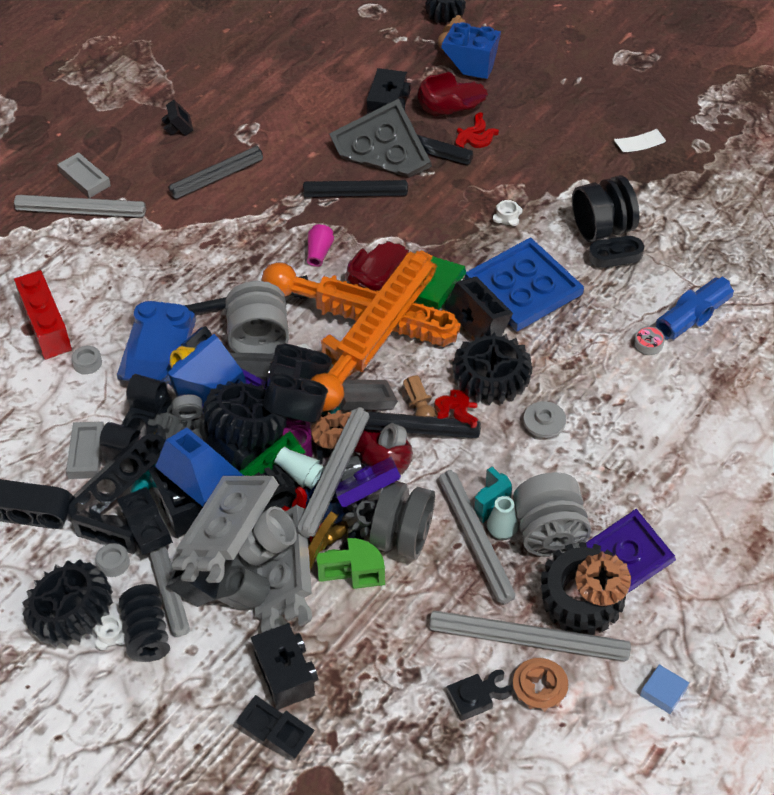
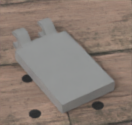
[172,476,279,583]
[255,505,312,633]

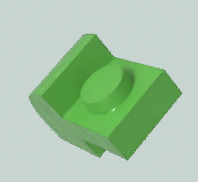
[316,538,385,589]

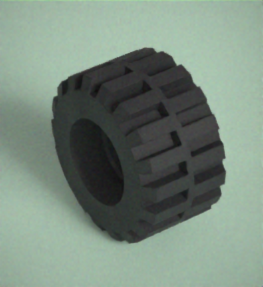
[541,542,626,635]

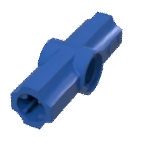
[656,276,734,340]

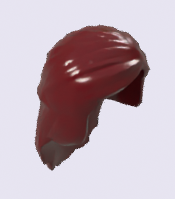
[417,72,488,116]
[345,241,409,291]
[354,429,413,475]

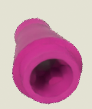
[306,224,334,267]

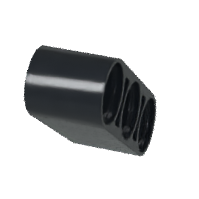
[0,479,73,529]

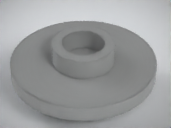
[523,401,566,438]

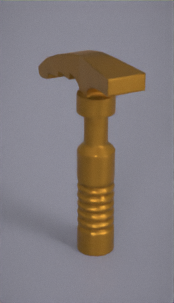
[308,511,348,569]

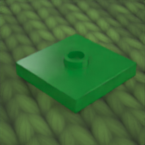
[415,252,466,310]

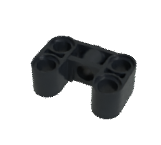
[263,344,332,422]
[99,374,171,472]

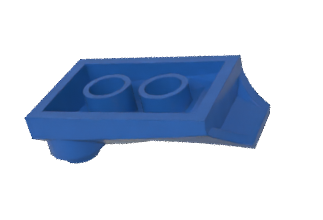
[117,301,196,386]

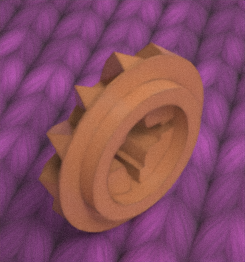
[311,409,351,449]
[575,551,631,606]
[513,658,569,712]

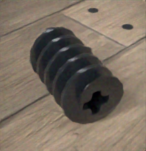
[118,584,170,662]

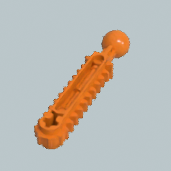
[310,250,437,412]
[261,262,461,347]

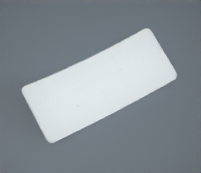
[614,129,666,152]

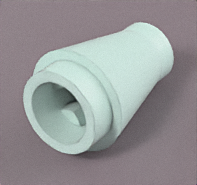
[274,447,325,489]
[487,496,519,540]

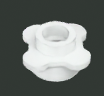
[493,200,522,226]
[92,615,126,650]

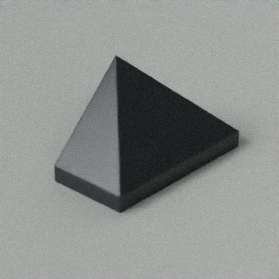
[71,514,137,554]

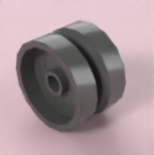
[370,481,436,559]

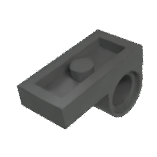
[216,553,270,611]

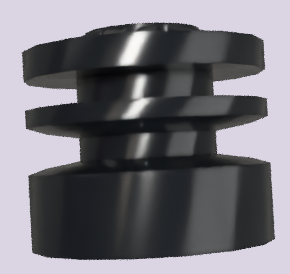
[572,175,640,242]

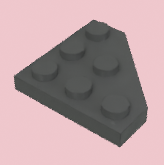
[329,99,432,178]

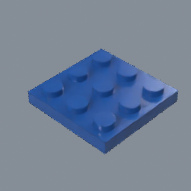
[465,237,584,332]

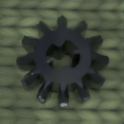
[425,0,466,24]

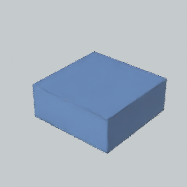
[640,664,690,714]

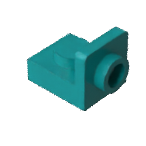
[474,466,512,523]

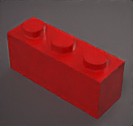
[14,270,72,360]

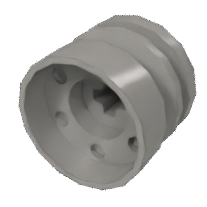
[225,281,289,354]
[513,472,591,557]

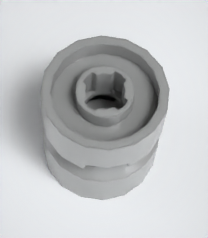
[238,506,297,566]

